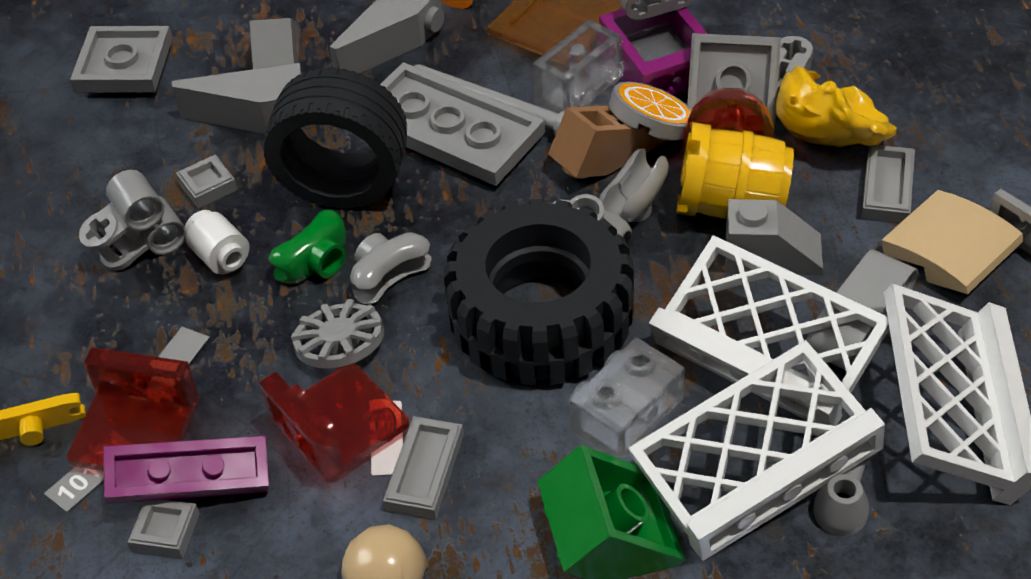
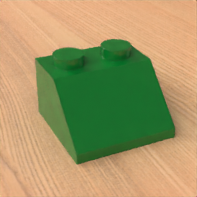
[537,444,686,579]

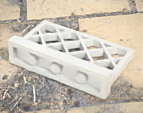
[649,235,890,426]
[883,283,1031,505]
[628,340,885,562]

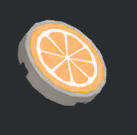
[609,81,696,141]

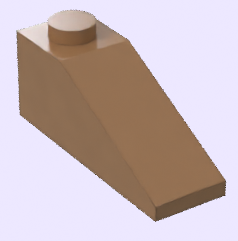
[548,105,669,179]

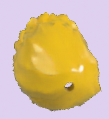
[776,65,897,147]

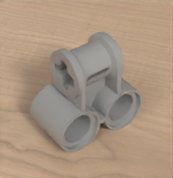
[79,169,186,271]

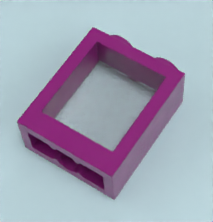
[599,7,708,97]

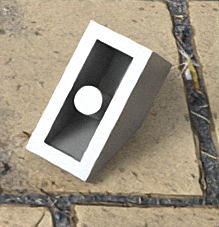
[726,199,823,275]

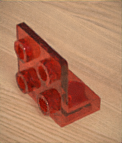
[66,347,200,471]
[258,363,410,483]

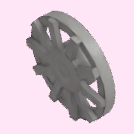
[291,299,384,368]

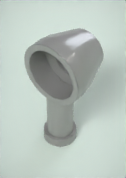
[813,457,871,536]

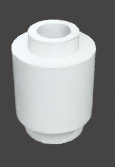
[184,210,249,274]

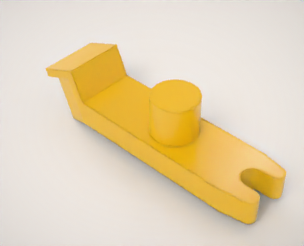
[0,393,86,446]

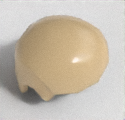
[341,524,429,579]

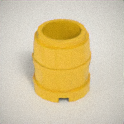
[676,122,794,220]

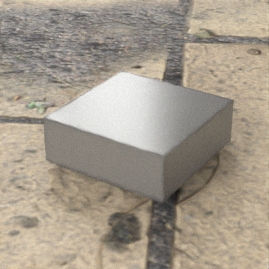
[176,154,238,209]
[128,500,200,559]

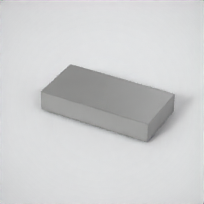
[861,145,915,224]
[383,416,464,520]

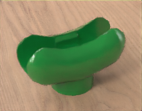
[269,209,347,285]

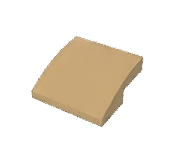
[881,190,1024,294]

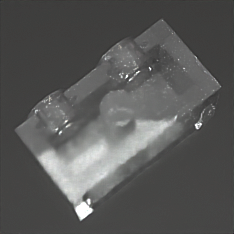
[533,19,624,114]
[569,337,685,460]

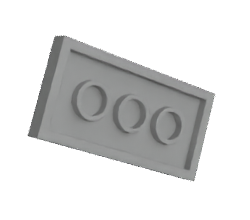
[380,62,545,186]

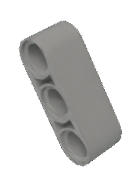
[806,249,918,370]

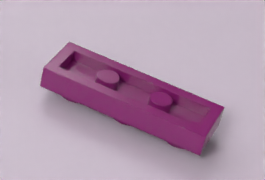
[103,436,269,504]

